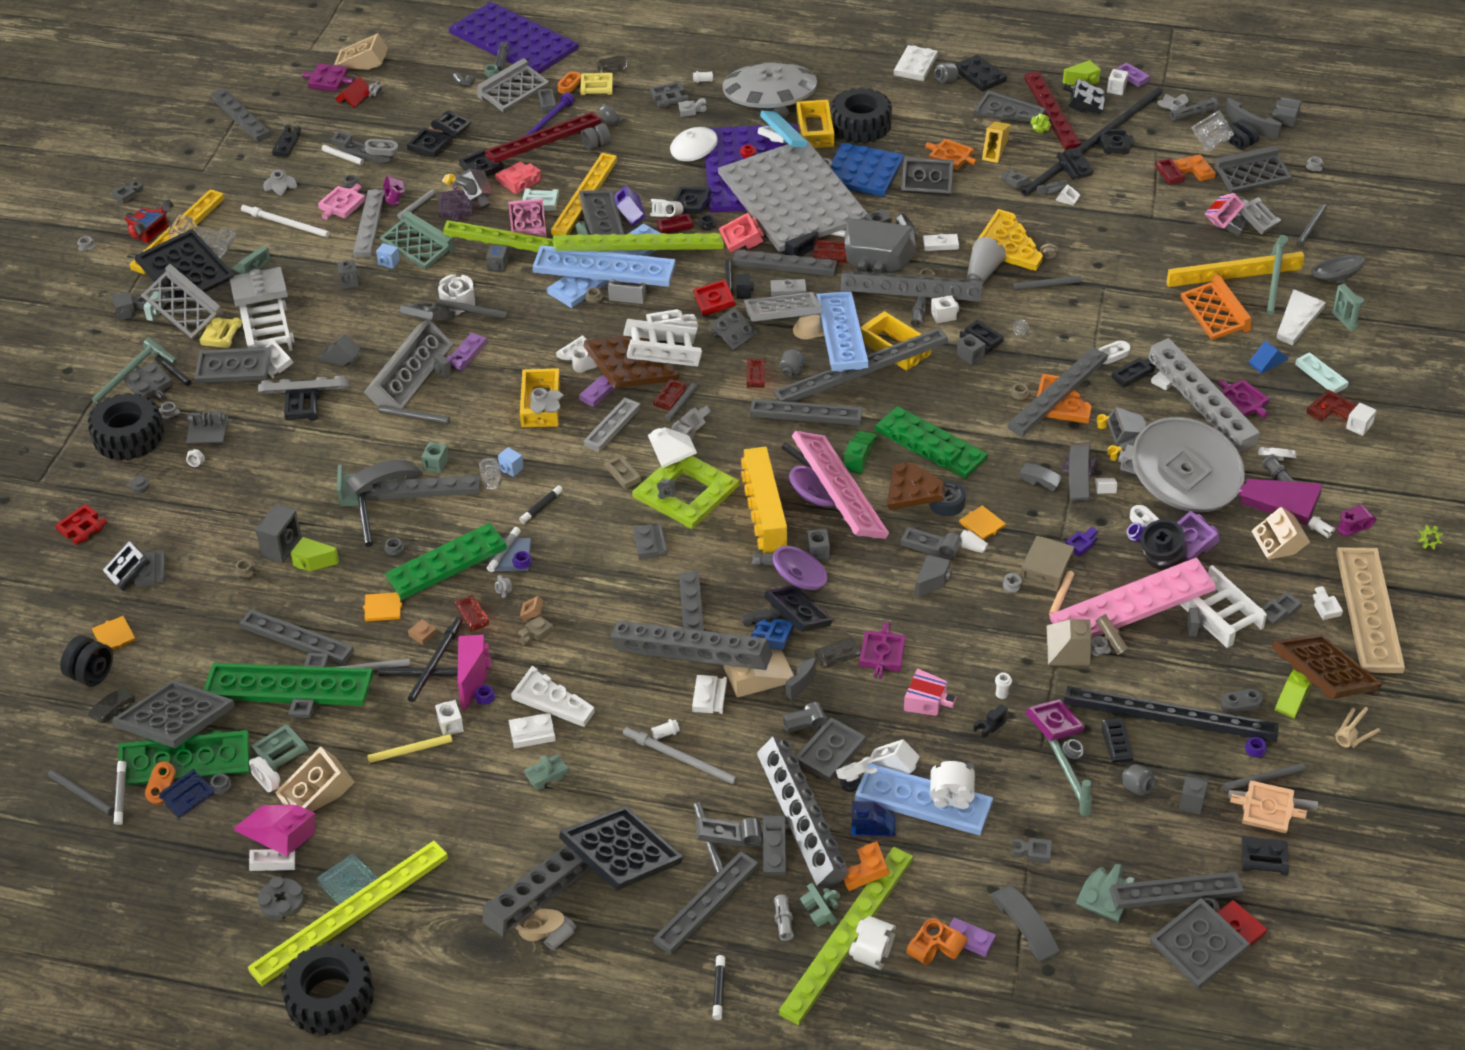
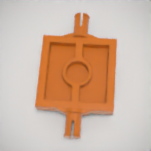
[925,139,977,170]

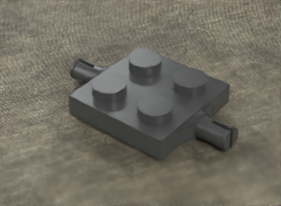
[123,361,173,402]

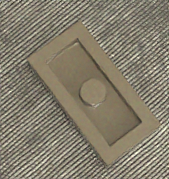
[605,455,641,489]

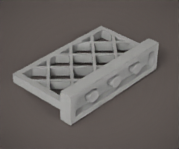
[477,58,549,112]
[141,264,223,340]

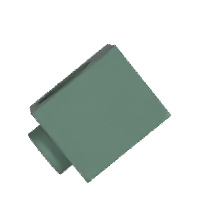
[421,442,449,474]

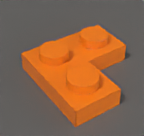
[1173,154,1216,181]
[844,841,890,891]

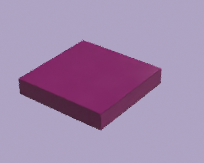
[1025,699,1085,741]

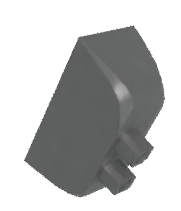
[845,218,916,273]

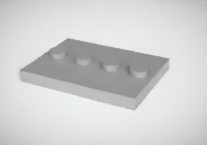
[230,267,288,307]
[744,292,822,321]

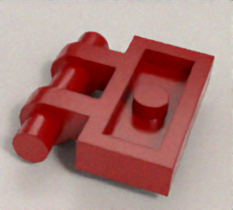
[55,504,107,545]

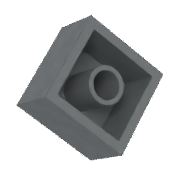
[256,504,302,564]

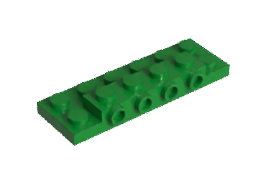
[875,406,988,480]
[118,730,250,786]

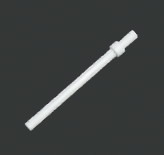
[241,205,330,238]

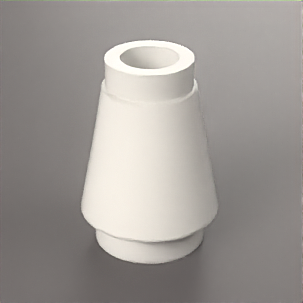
[960,530,988,554]

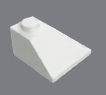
[648,428,697,468]

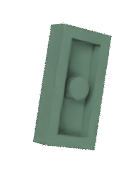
[232,245,271,274]
[337,464,359,507]

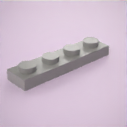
[583,398,640,453]

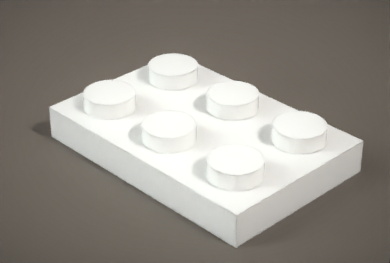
[894,45,938,81]

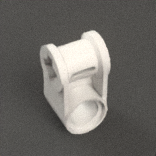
[650,199,683,217]
[572,347,598,372]

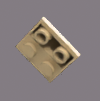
[1252,506,1310,559]

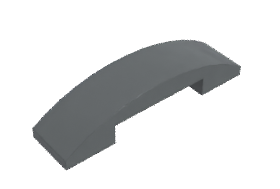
[1225,98,1282,138]
[331,130,394,163]
[1069,442,1091,501]
[346,460,423,495]
[288,652,329,718]
[990,885,1060,963]

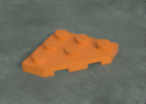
[1037,374,1092,424]

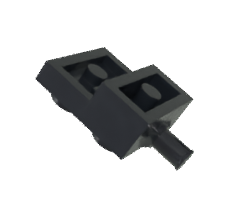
[1063,79,1106,115]

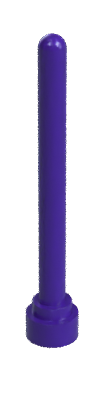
[525,92,575,136]

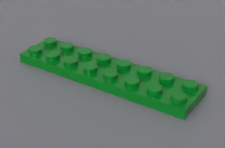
[203,663,374,706]

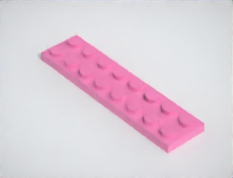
[792,431,889,539]
[1050,557,1216,639]

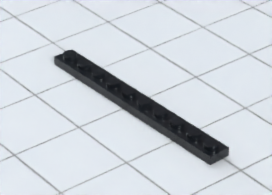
[1064,686,1279,742]

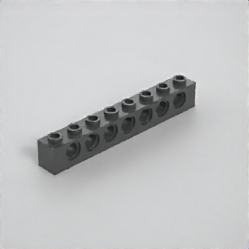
[841,270,983,301]
[611,621,773,670]
[757,737,849,890]

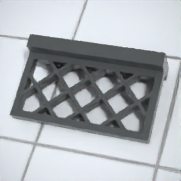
[1213,146,1292,193]

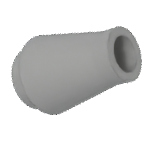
[544,916,576,951]

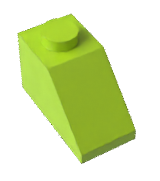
[1063,60,1101,85]
[290,537,339,572]
[1275,669,1312,719]

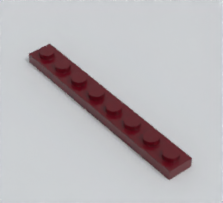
[1024,71,1081,150]
[485,112,601,163]

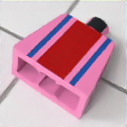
[1205,193,1245,229]
[904,669,956,716]

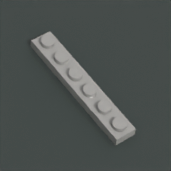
[353,189,385,257]

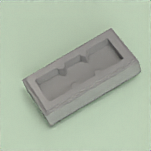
[771,279,806,296]

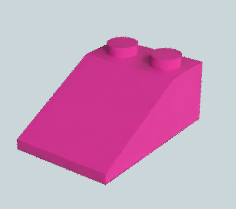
[458,635,491,710]
[234,805,315,856]

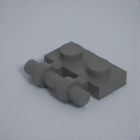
[650,81,688,108]

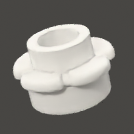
[186,449,205,467]

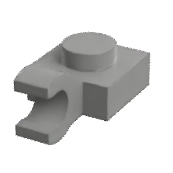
[678,98,707,117]
[680,405,711,431]

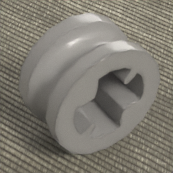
[1003,573,1022,592]

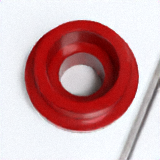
[740,144,756,159]

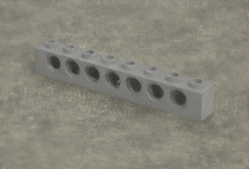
[1149,338,1260,453]

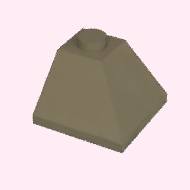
[1046,619,1091,666]

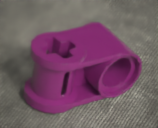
[383,176,405,206]
[1337,504,1376,536]

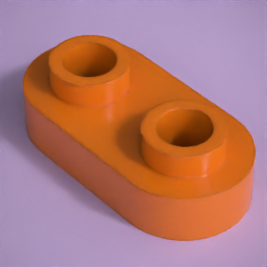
[557,72,581,94]
[145,762,176,805]

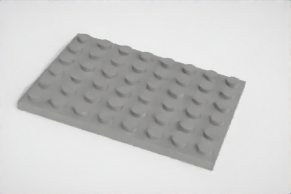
[718,138,868,252]

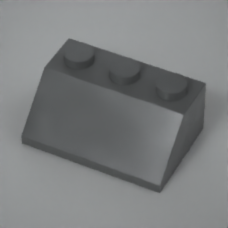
[901,157,954,194]

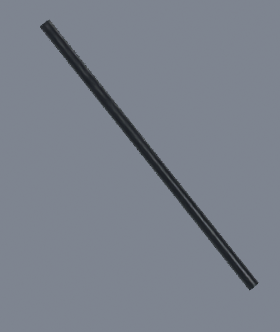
[1021,87,1162,196]

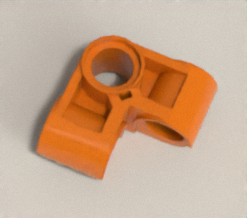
[906,918,968,966]

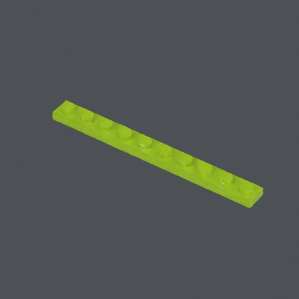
[553,233,724,251]
[779,847,913,1025]

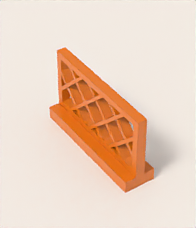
[1181,275,1251,340]

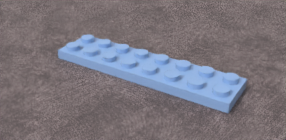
[547,223,661,308]
[532,246,676,287]
[816,291,868,372]

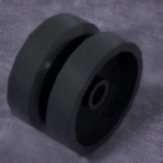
[1141,519,1188,570]
[60,635,113,687]

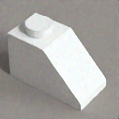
[869,739,920,774]

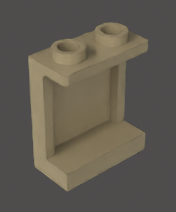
[1020,536,1074,592]

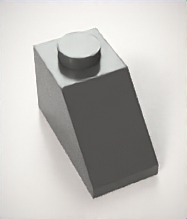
[318,334,361,366]
[915,555,952,597]
[1179,774,1209,814]

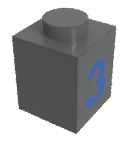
[486,244,509,272]

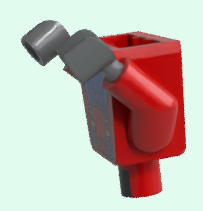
[125,199,174,243]

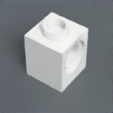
[1107,69,1128,95]
[931,295,959,323]
[1346,403,1377,436]
[435,700,464,736]

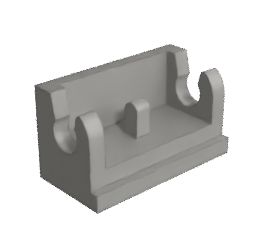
[608,279,647,304]

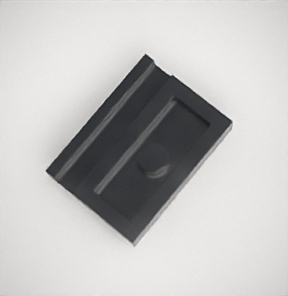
[1056,147,1094,180]
[959,320,1004,354]

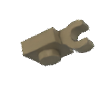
[518,615,553,645]

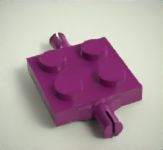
[302,63,354,92]
[1217,379,1270,419]
[859,622,906,679]

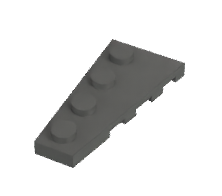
[974,91,1046,122]

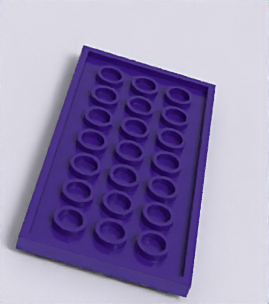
[449,2,579,74]

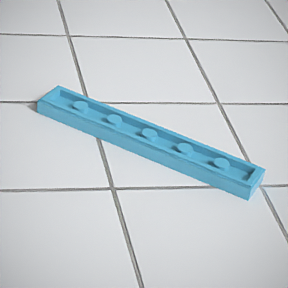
[760,110,807,148]

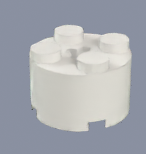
[438,274,475,315]
[930,761,975,809]
[849,916,896,970]

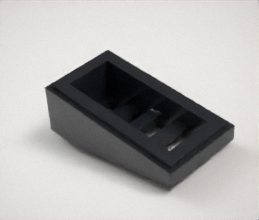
[785,231,818,256]
[1101,718,1133,763]

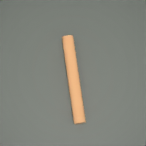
[1049,571,1074,615]

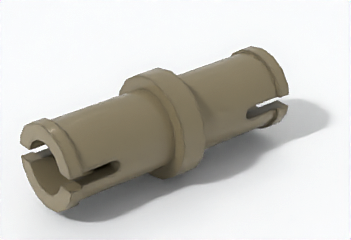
[1095,614,1128,655]

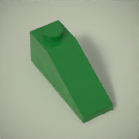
[844,430,877,474]

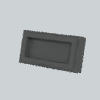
[537,88,557,113]

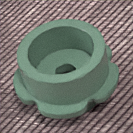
[484,64,499,78]

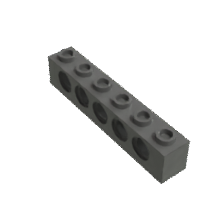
[482,844,592,937]

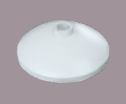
[670,127,718,161]

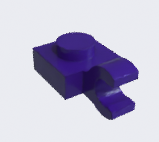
[1065,527,1098,557]

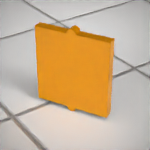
[959,505,1006,540]
[363,592,403,622]
[92,616,136,650]

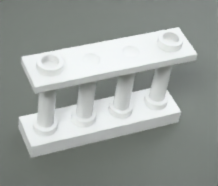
[239,298,295,351]
[623,319,702,367]
[1180,565,1267,648]

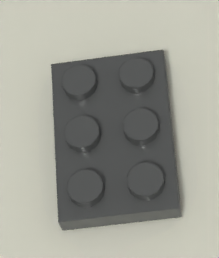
[400,302,455,320]
[795,717,866,783]

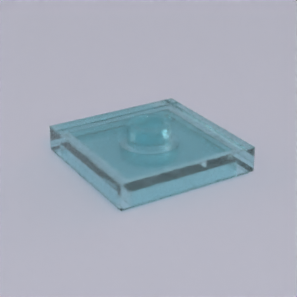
[317,853,378,905]

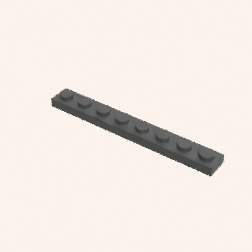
[1008,347,1108,436]

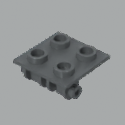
[710,307,758,350]
[186,412,228,444]

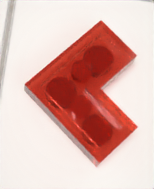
[1306,389,1357,421]

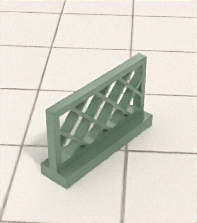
[379,210,456,270]

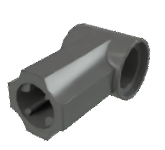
[782,702,827,733]

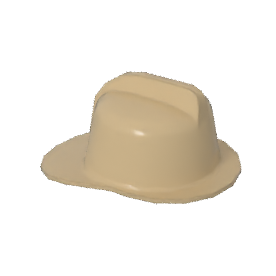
[793,314,824,339]
[515,908,564,941]

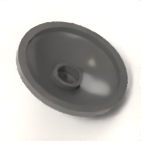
[1312,255,1365,283]

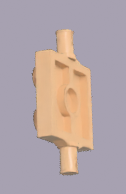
[1230,780,1307,833]

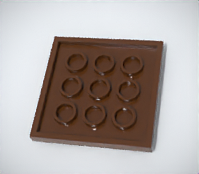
[583,336,680,388]
[1271,634,1382,699]

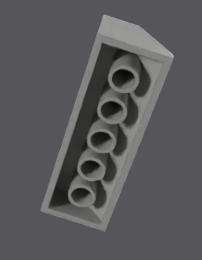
[364,319,453,409]

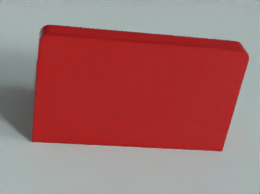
[335,76,370,107]

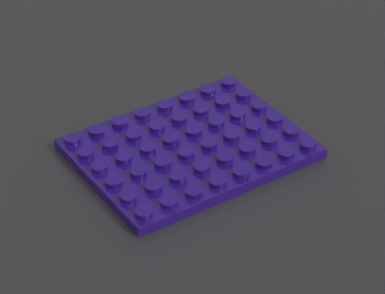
[705,124,800,213]

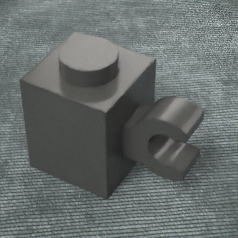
[111,291,146,321]

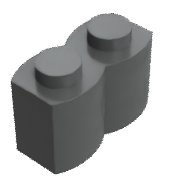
[1272,97,1301,127]

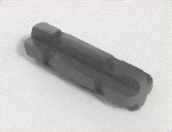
[494,42,509,70]
[1036,180,1068,196]
[752,553,774,566]
[741,607,781,626]

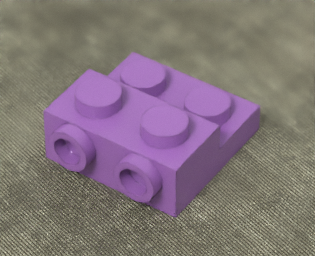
[1177,511,1220,561]

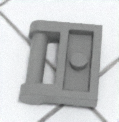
[1239,197,1282,234]

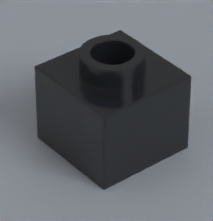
[736,274,754,299]

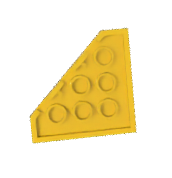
[972,209,1043,271]

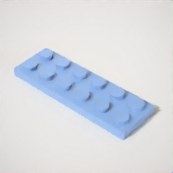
[855,763,993,836]

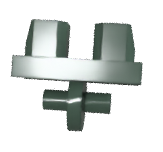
[524,754,569,791]
[800,883,840,927]

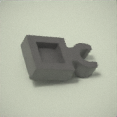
[1001,169,1030,188]
[112,180,144,204]
[1012,838,1052,864]

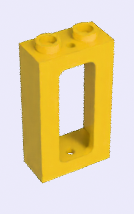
[796,100,834,148]
[860,311,932,371]
[520,369,560,427]

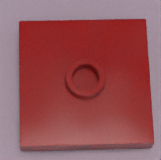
[693,279,736,316]
[1218,900,1267,946]

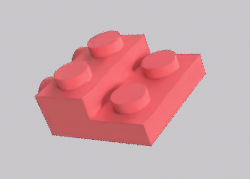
[495,161,541,195]
[718,213,764,253]

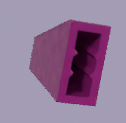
[1238,479,1322,526]

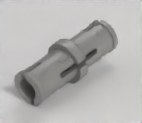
[774,895,794,941]

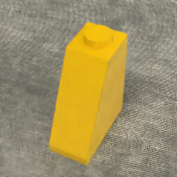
[982,121,1011,163]

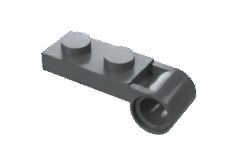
[900,527,962,559]
[763,815,786,876]
[695,817,762,847]

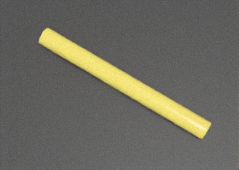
[367,734,452,763]

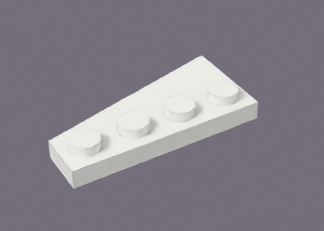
[1276,289,1326,346]
[511,666,595,727]

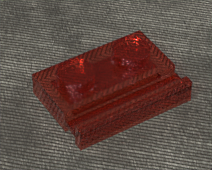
[813,240,847,263]

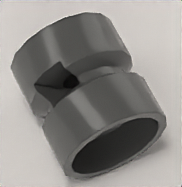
[581,123,611,150]

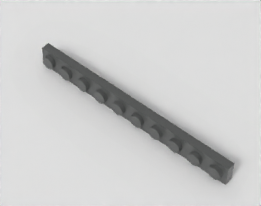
[774,328,948,402]

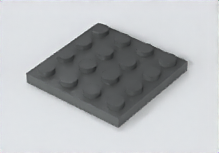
[112,680,235,748]

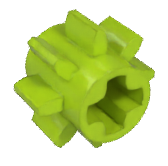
[1030,114,1051,134]
[1417,525,1443,549]

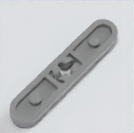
[258,376,350,394]

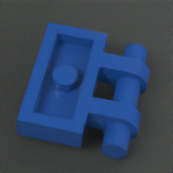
[750,619,794,649]

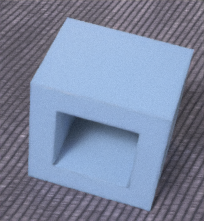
[376,243,400,269]
[498,447,524,477]

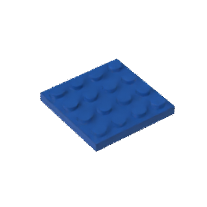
[831,143,904,197]

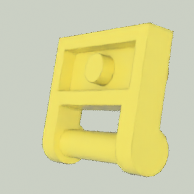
[581,73,613,96]
[200,318,243,348]

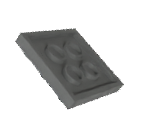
[1150,898,1250,990]

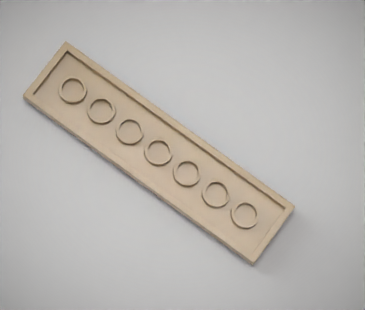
[1336,548,1405,673]

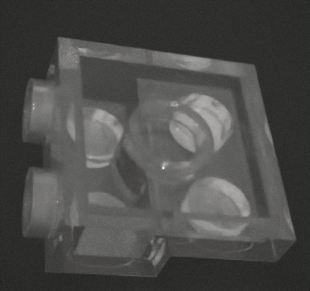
[1191,110,1234,152]

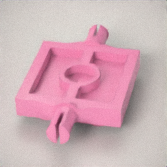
[318,183,366,220]

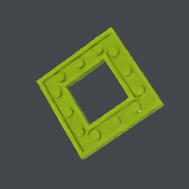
[632,456,739,529]

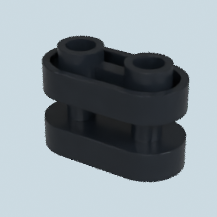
[1222,120,1259,150]

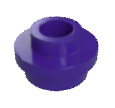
[1127,522,1145,542]
[512,551,532,569]
[474,685,495,705]
[1245,737,1267,757]

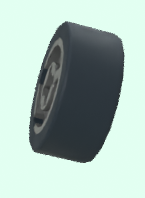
[929,481,966,516]

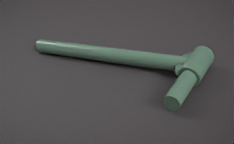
[1267,235,1288,315]
[92,337,177,404]
[1047,738,1092,816]

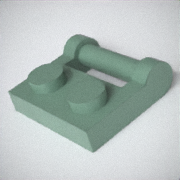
[1332,284,1364,331]
[251,724,309,772]

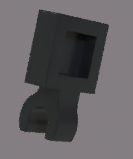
[973,704,1008,738]

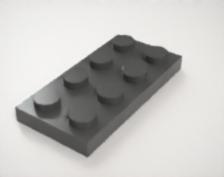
[579,190,624,235]
[194,347,271,383]

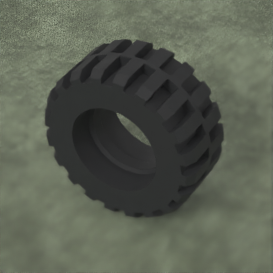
[831,87,892,143]
[88,393,164,461]
[281,943,374,1036]

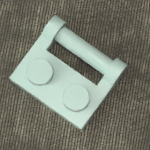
[523,188,559,211]

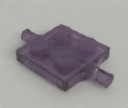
[438,183,473,222]

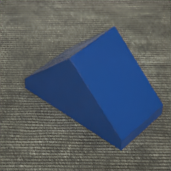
[1249,341,1288,373]

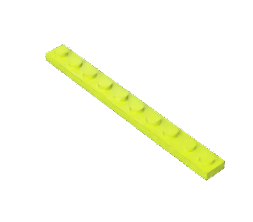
[248,841,448,986]

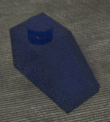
[851,801,895,836]

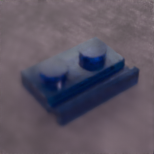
[159,769,214,819]

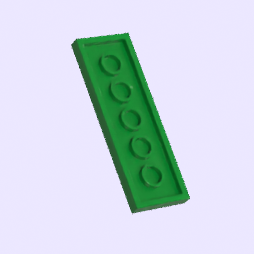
[385,523,508,601]

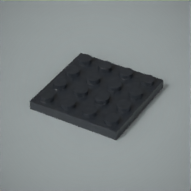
[135,229,234,306]
[559,806,683,891]

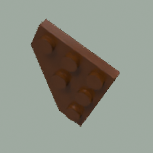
[887,462,946,510]

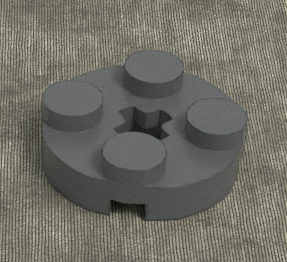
[258,877,304,921]

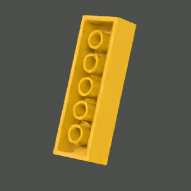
[741,447,787,555]

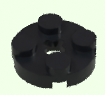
[1100,129,1134,155]

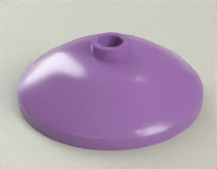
[789,466,836,507]
[773,546,827,590]

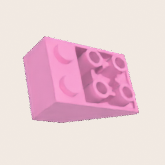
[509,198,547,238]

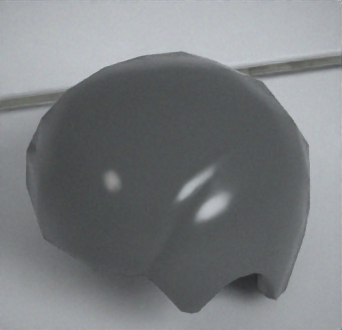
[599,103,623,126]

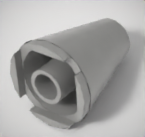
[967,237,1006,283]

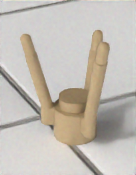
[1335,707,1381,748]

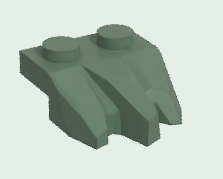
[1076,864,1135,923]

